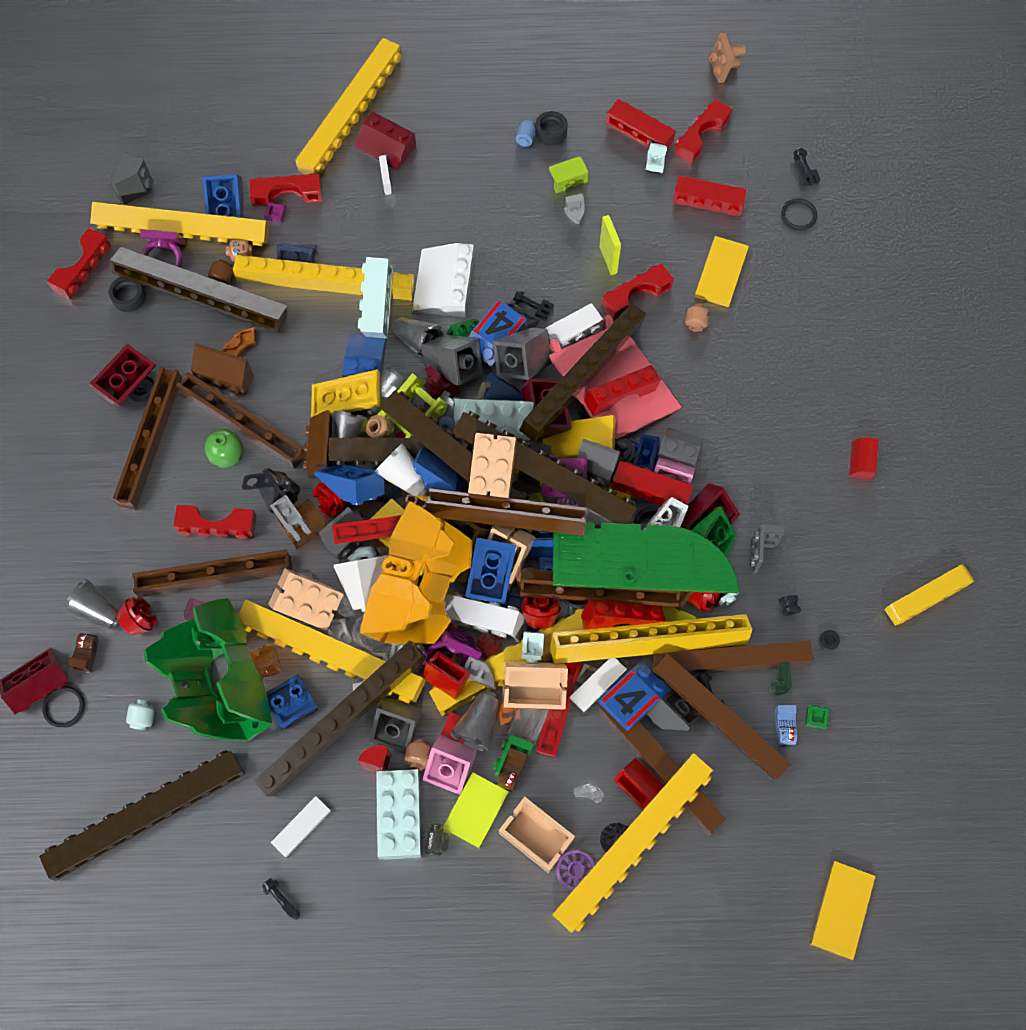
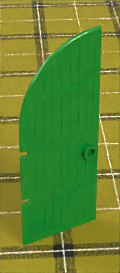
[553,522,740,593]

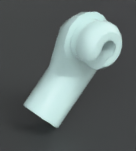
[347,546,377,562]

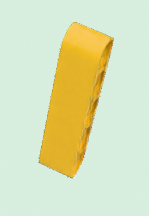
[884,564,975,626]

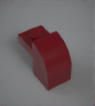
[423,366,460,400]

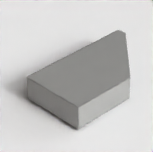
[464,656,496,690]

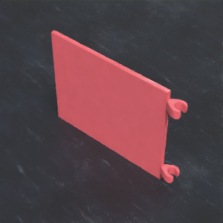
[549,315,681,439]

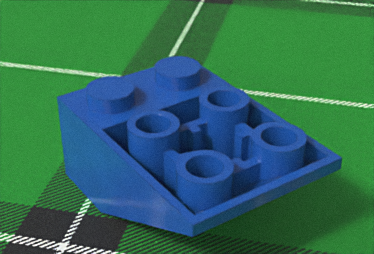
[413,447,469,493]

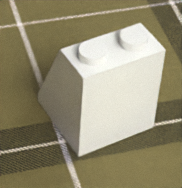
[334,555,388,612]

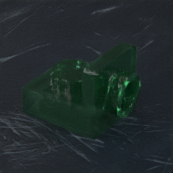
[769,663,792,694]

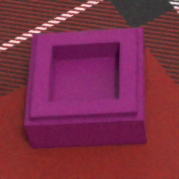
[264,202,287,223]

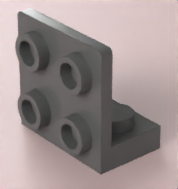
[750,524,785,573]

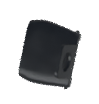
[242,468,300,514]

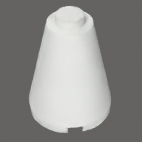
[375,443,427,497]

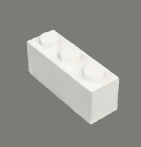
[545,303,603,349]

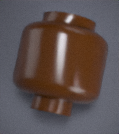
[208,259,234,285]

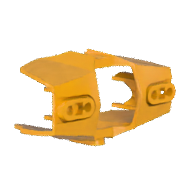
[360,501,472,645]

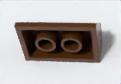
[191,343,254,395]
[303,410,332,478]

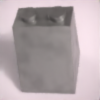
[493,328,551,380]
[421,334,483,385]

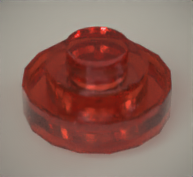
[476,634,502,658]

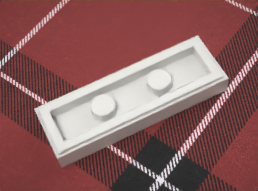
[570,658,627,712]
[271,796,331,858]

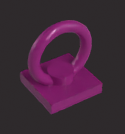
[140,230,186,268]
[422,625,482,669]

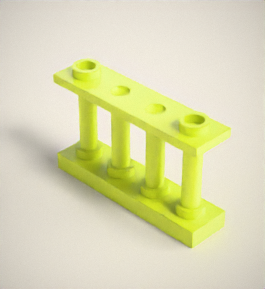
[365,373,449,438]

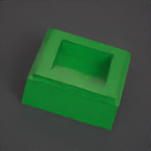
[806,705,829,729]

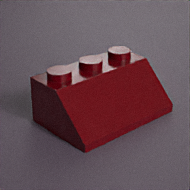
[355,111,416,170]
[89,343,156,406]
[521,379,571,439]
[680,483,740,530]
[0,647,69,715]

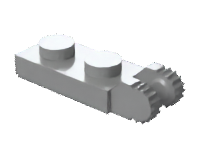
[270,495,311,542]

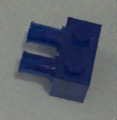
[617,434,660,472]

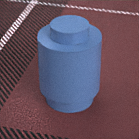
[516,120,536,146]

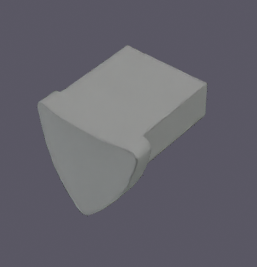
[564,193,585,224]

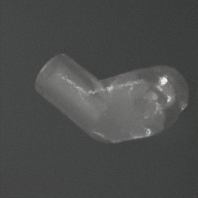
[573,784,604,803]

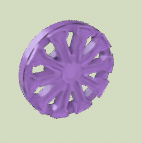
[556,850,595,891]

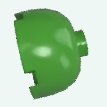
[204,429,243,468]

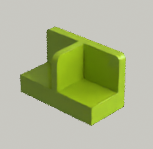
[549,156,589,193]

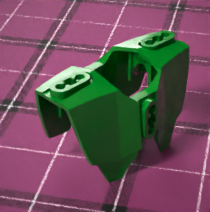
[143,598,273,741]

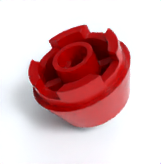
[313,482,350,517]
[688,591,722,613]
[117,596,157,636]
[521,596,561,629]

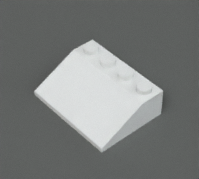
[412,243,474,318]

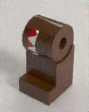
[67,633,98,673]
[497,748,527,791]

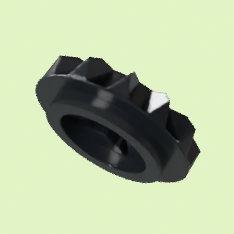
[129,377,155,404]
[615,438,636,466]
[600,822,628,852]

